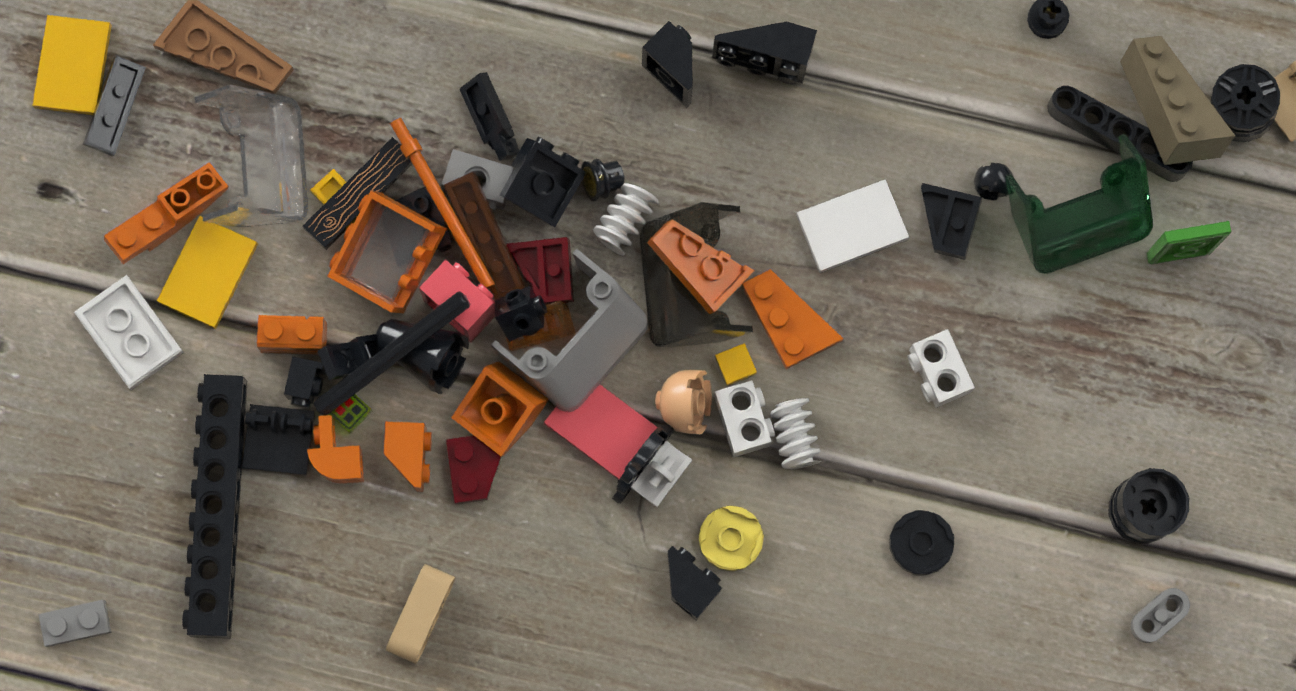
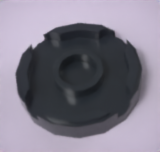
[889,510,954,575]

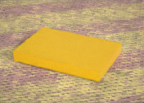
[32,15,112,115]
[157,216,258,329]

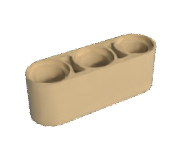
[386,564,455,664]

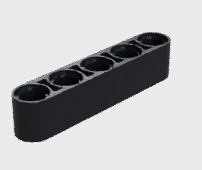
[1047,85,1193,182]

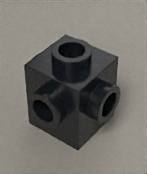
[495,286,547,342]

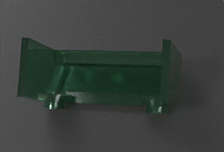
[1005,134,1153,274]

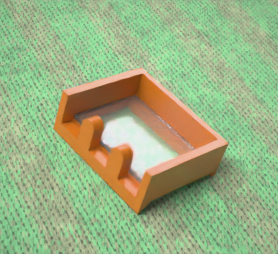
[327,191,447,314]

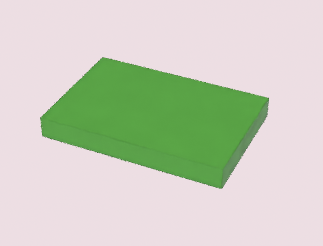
[1146,221,1232,265]

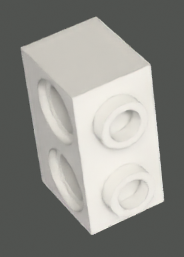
[908,329,975,408]
[714,380,775,457]

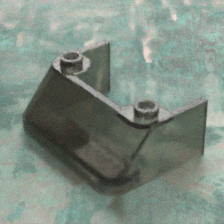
[640,202,753,347]

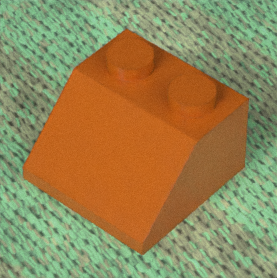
[451,361,549,457]

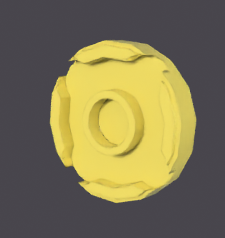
[699,506,764,571]

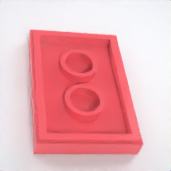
[544,385,658,480]

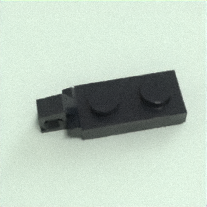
[460,72,519,161]

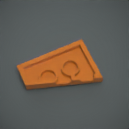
[742,269,844,369]

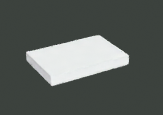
[796,180,909,273]
[74,275,184,390]

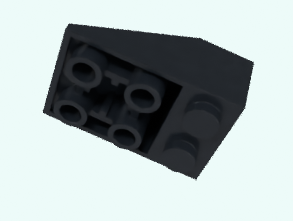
[712,21,817,84]

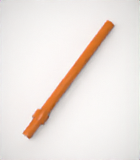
[390,118,495,289]

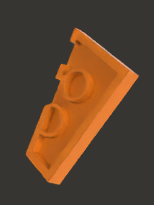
[647,219,755,314]

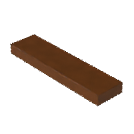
[444,171,525,300]

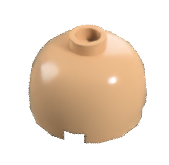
[655,370,712,434]

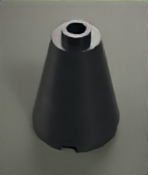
[376,319,469,394]

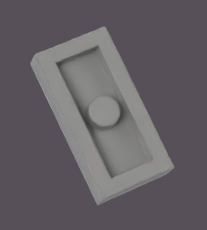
[38,600,112,647]

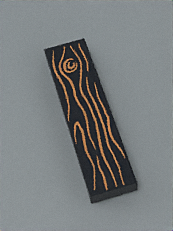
[302,137,413,250]

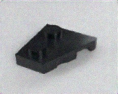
[921,183,982,260]

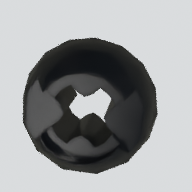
[974,163,1014,200]

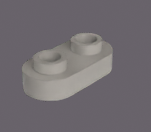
[1130,588,1190,643]

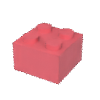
[419,259,495,343]

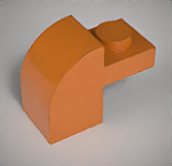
[307,415,364,484]

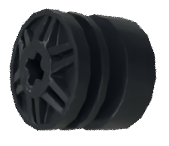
[1210,64,1280,142]
[1108,468,1189,544]

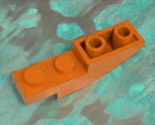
[104,162,229,264]

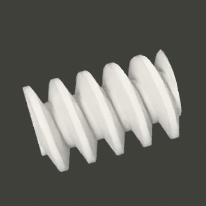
[593,183,659,256]
[770,398,822,469]

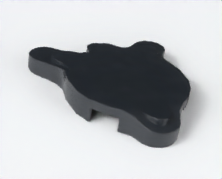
[612,423,675,504]

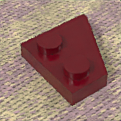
[507,237,574,305]
[446,435,501,505]

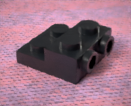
[500,136,587,227]

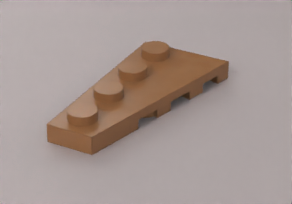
[153,0,294,95]

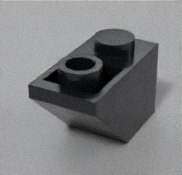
[667,546,722,621]

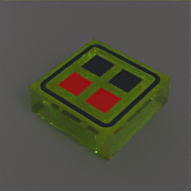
[329,394,372,434]

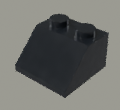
[642,21,693,108]

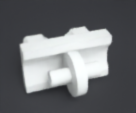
[631,441,692,507]

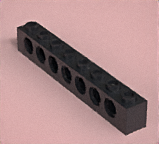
[182,374,248,639]

